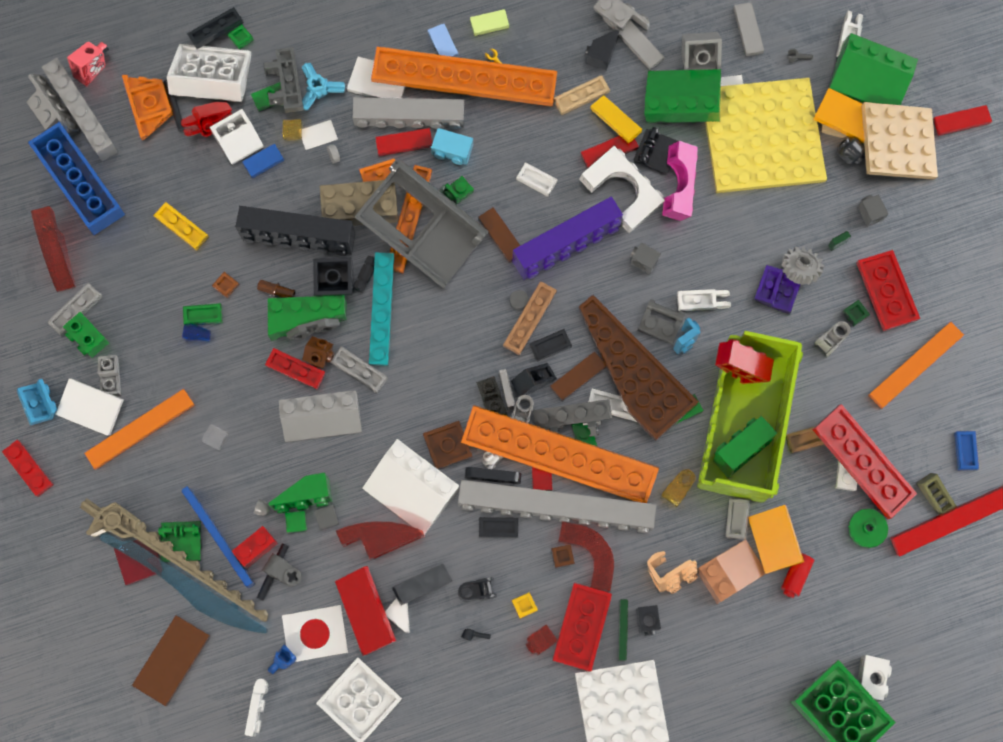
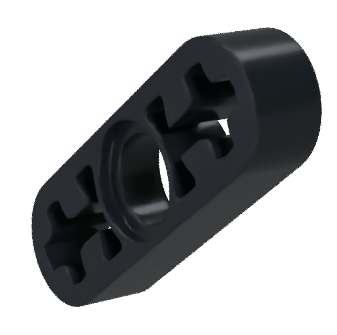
[465,467,522,484]

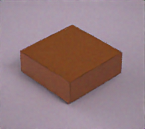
[212,272,240,298]

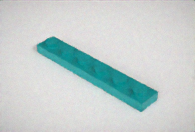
[369,252,395,366]

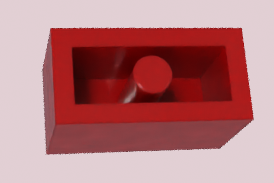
[232,526,278,569]

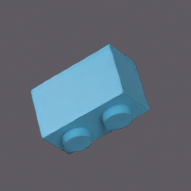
[431,128,473,165]

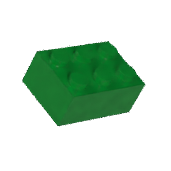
[713,416,777,478]

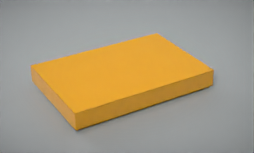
[813,88,865,143]
[748,505,804,574]

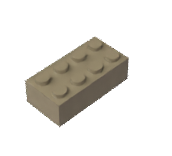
[320,180,398,226]

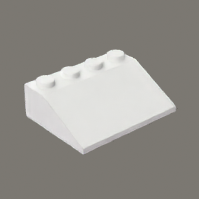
[167,44,251,102]
[362,439,460,535]

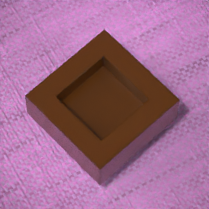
[551,544,575,568]

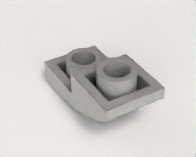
[98,355,121,396]

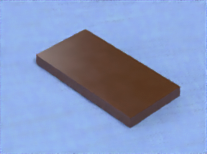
[131,615,210,706]

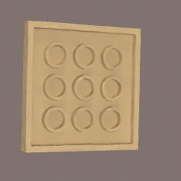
[861,102,938,180]

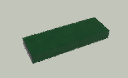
[617,599,628,661]

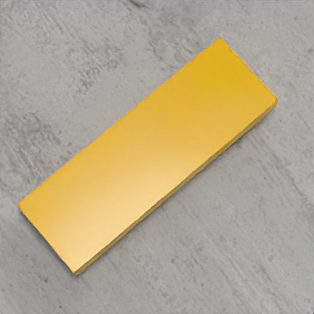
[591,95,642,143]
[153,202,209,251]

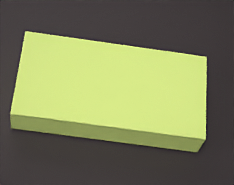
[470,9,509,36]

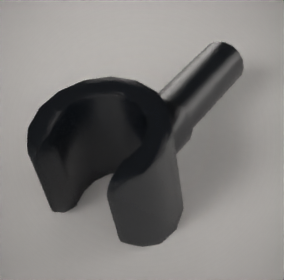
[461,629,491,641]

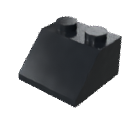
[313,257,354,296]

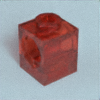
[525,624,558,656]

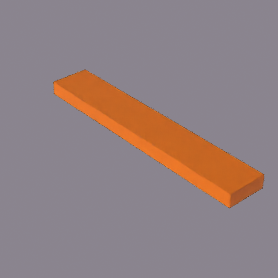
[389,165,432,274]
[868,322,964,409]
[84,389,195,470]

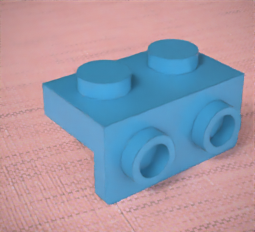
[673,318,701,355]
[17,379,57,426]

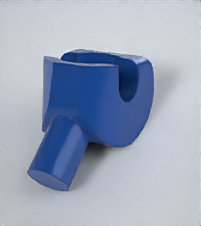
[268,644,296,674]

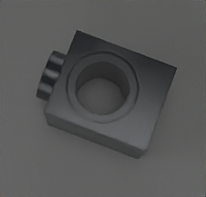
[636,605,661,636]

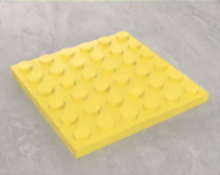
[705,78,827,193]

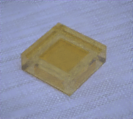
[283,119,302,140]

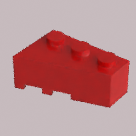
[715,339,774,384]

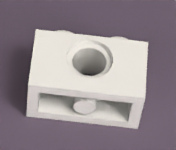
[857,655,892,701]

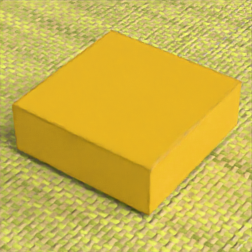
[512,592,538,619]

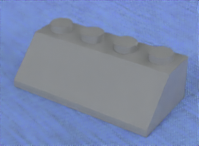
[279,390,362,442]

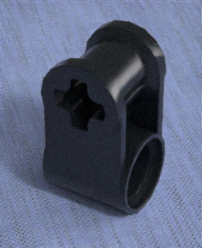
[458,577,497,602]

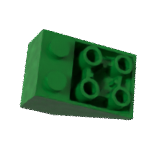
[269,473,332,514]

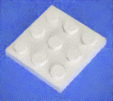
[316,658,402,742]

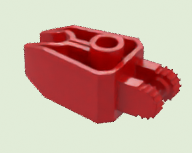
[181,102,232,137]

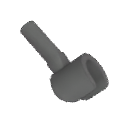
[788,48,813,63]

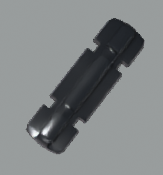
[353,256,375,291]

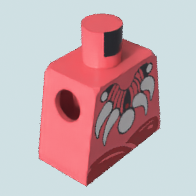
[67,42,109,87]

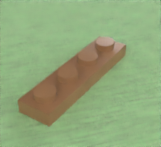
[503,281,557,356]

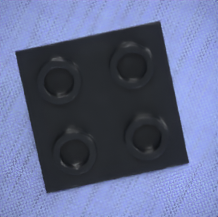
[633,127,678,174]

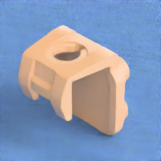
[647,551,698,594]

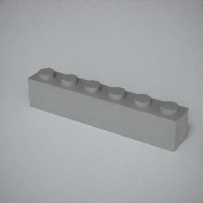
[41,58,118,161]
[353,97,464,129]

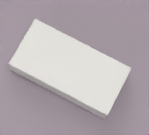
[516,162,558,197]

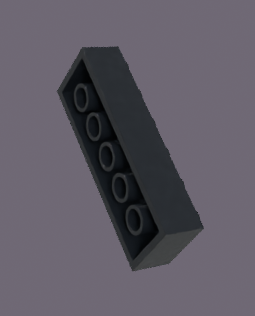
[235,205,356,256]

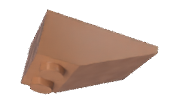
[697,540,765,604]

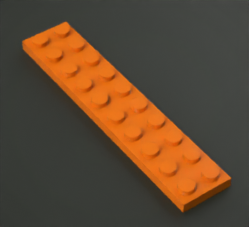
[371,46,557,107]
[461,405,659,503]

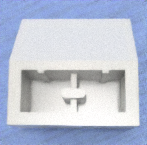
[210,109,264,165]

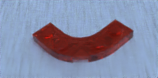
[559,522,614,592]

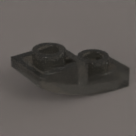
[476,376,508,416]

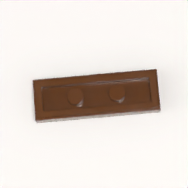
[478,207,521,263]
[550,351,606,402]

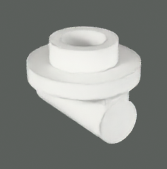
[482,451,503,469]

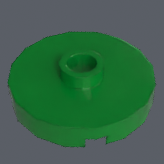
[848,509,889,548]

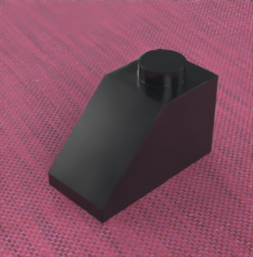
[584,30,619,70]
[511,363,557,396]

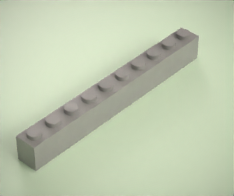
[458,480,656,533]

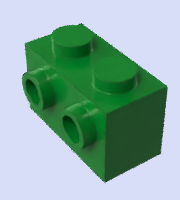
[63,312,109,358]

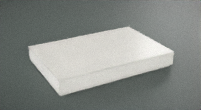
[347,56,406,98]
[55,378,124,436]

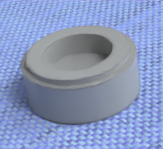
[327,144,340,164]

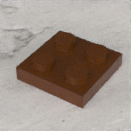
[423,420,472,470]

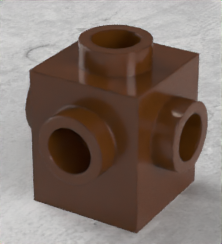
[302,336,334,368]

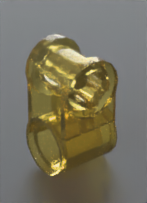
[661,469,695,507]

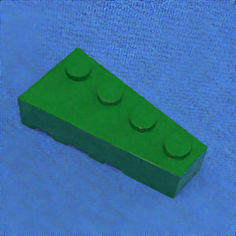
[268,295,347,341]

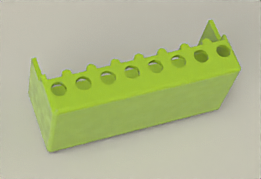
[697,331,803,503]

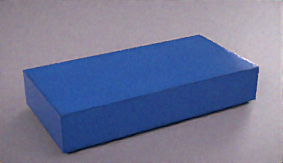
[242,144,284,179]
[954,431,979,470]

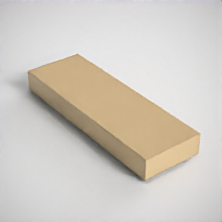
[553,75,610,115]

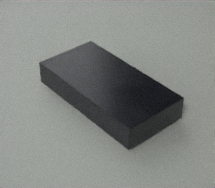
[529,329,572,362]
[479,517,518,538]

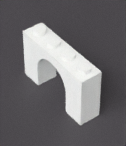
[579,146,665,234]

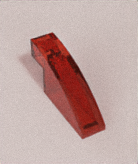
[31,206,76,292]
[336,521,425,561]

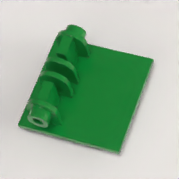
[158,521,201,562]

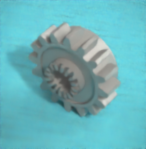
[781,247,824,285]

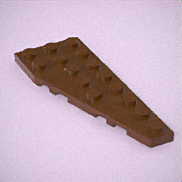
[579,295,698,441]

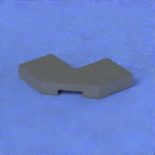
[286,318,340,340]

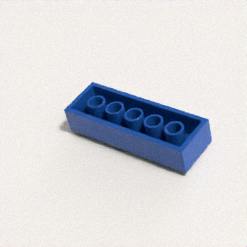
[28,122,125,235]

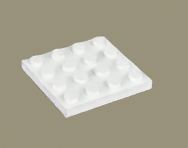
[575,660,669,742]

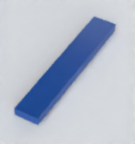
[181,486,255,588]

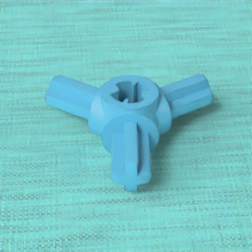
[302,63,345,110]

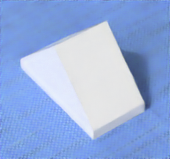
[385,598,410,633]

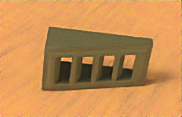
[916,473,957,515]

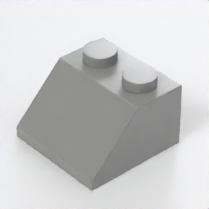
[682,32,722,70]

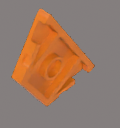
[122,75,173,141]

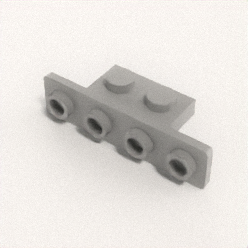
[593,0,650,30]
[27,74,80,132]

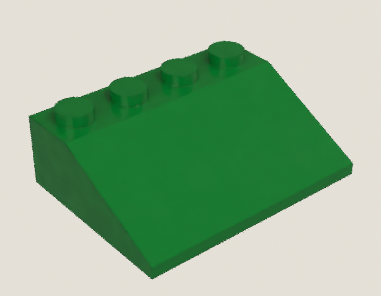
[829,33,918,105]
[645,69,721,123]
[790,660,896,742]

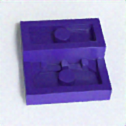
[754,265,801,314]

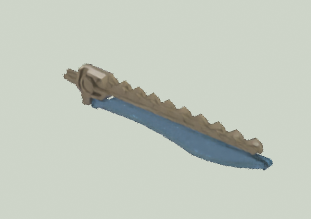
[80,498,268,633]

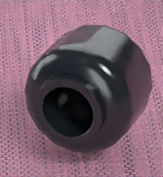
[838,137,865,165]

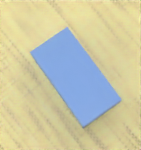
[428,24,459,57]

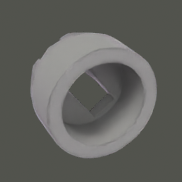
[254,499,270,516]

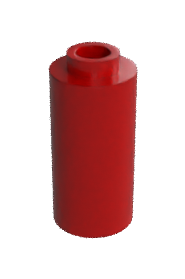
[781,553,815,599]

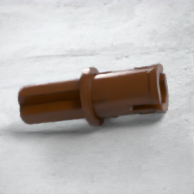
[257,280,296,298]

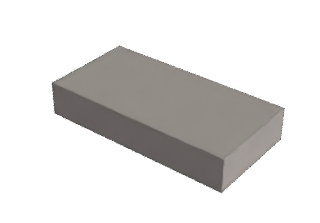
[499,369,515,411]
[725,498,750,540]

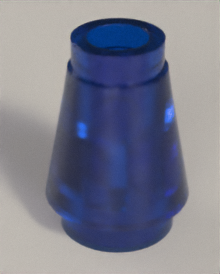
[182,323,211,342]

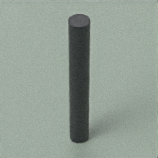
[163,80,185,131]
[256,543,289,601]

